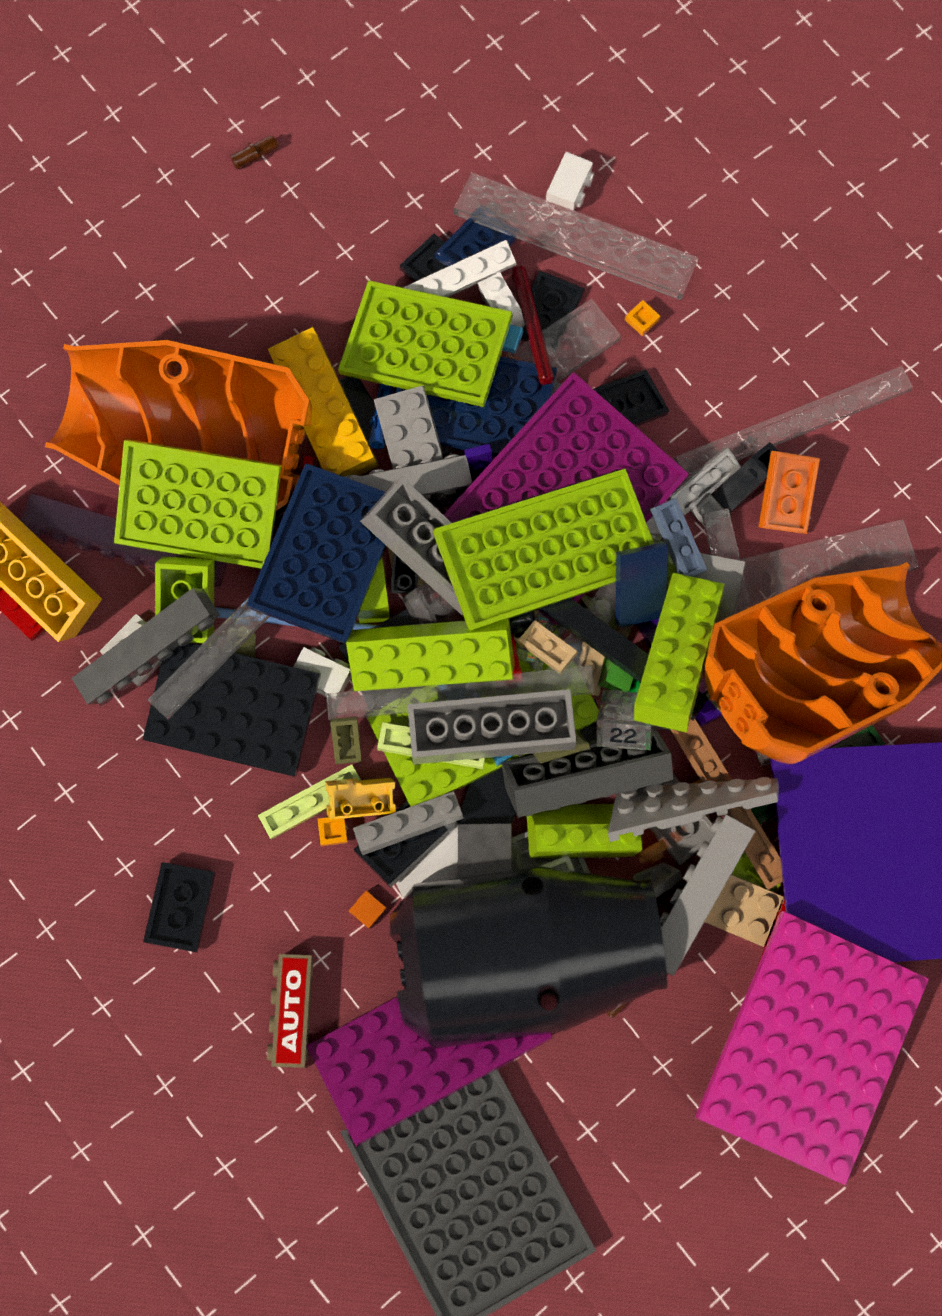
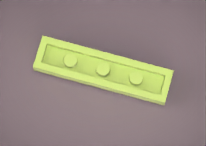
[377,722,485,769]
[258,764,360,840]

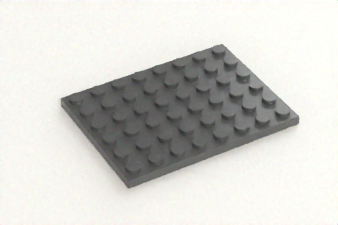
[340,1070,596,1316]

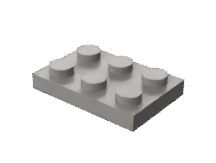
[374,385,444,470]

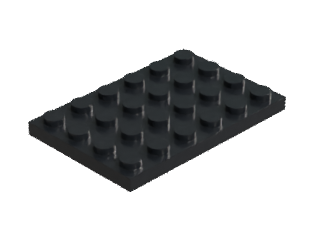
[142,643,321,777]

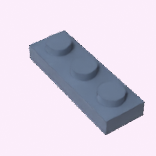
[650,498,707,577]

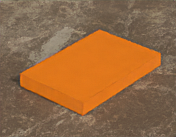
[758,451,820,534]

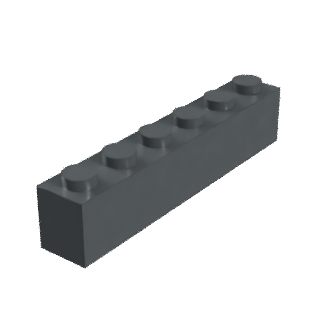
[71,588,220,706]

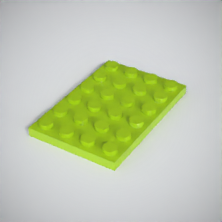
[338,280,513,407]
[114,439,282,568]

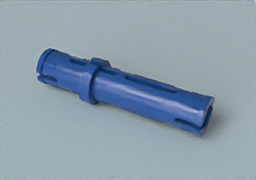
[368,383,394,449]

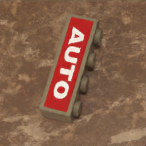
[267,954,314,1068]

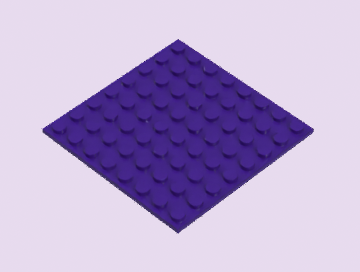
[770,742,942,962]

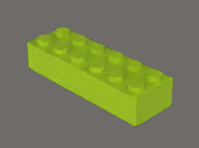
[634,573,725,733]
[346,619,515,691]

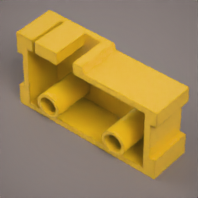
[325,778,396,820]

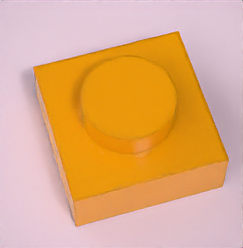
[625,300,661,336]
[318,817,348,847]

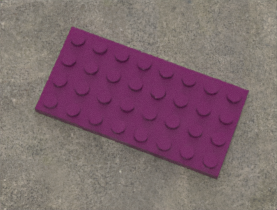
[307,997,552,1147]

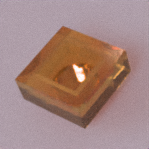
[636,839,668,865]

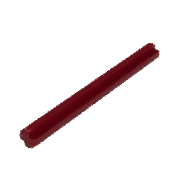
[512,266,554,385]

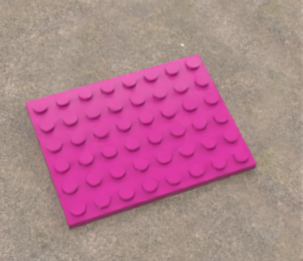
[695,911,929,1185]

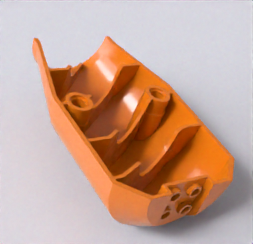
[45,340,312,510]
[705,562,942,764]

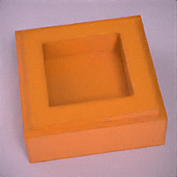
[349,891,387,929]

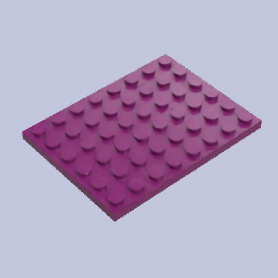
[444,372,689,626]

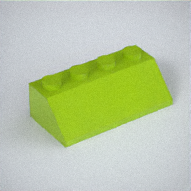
[527,804,642,858]

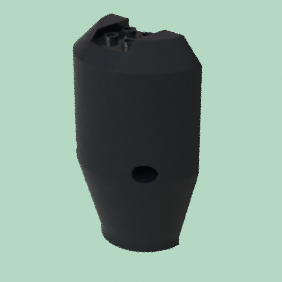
[390,866,667,1049]

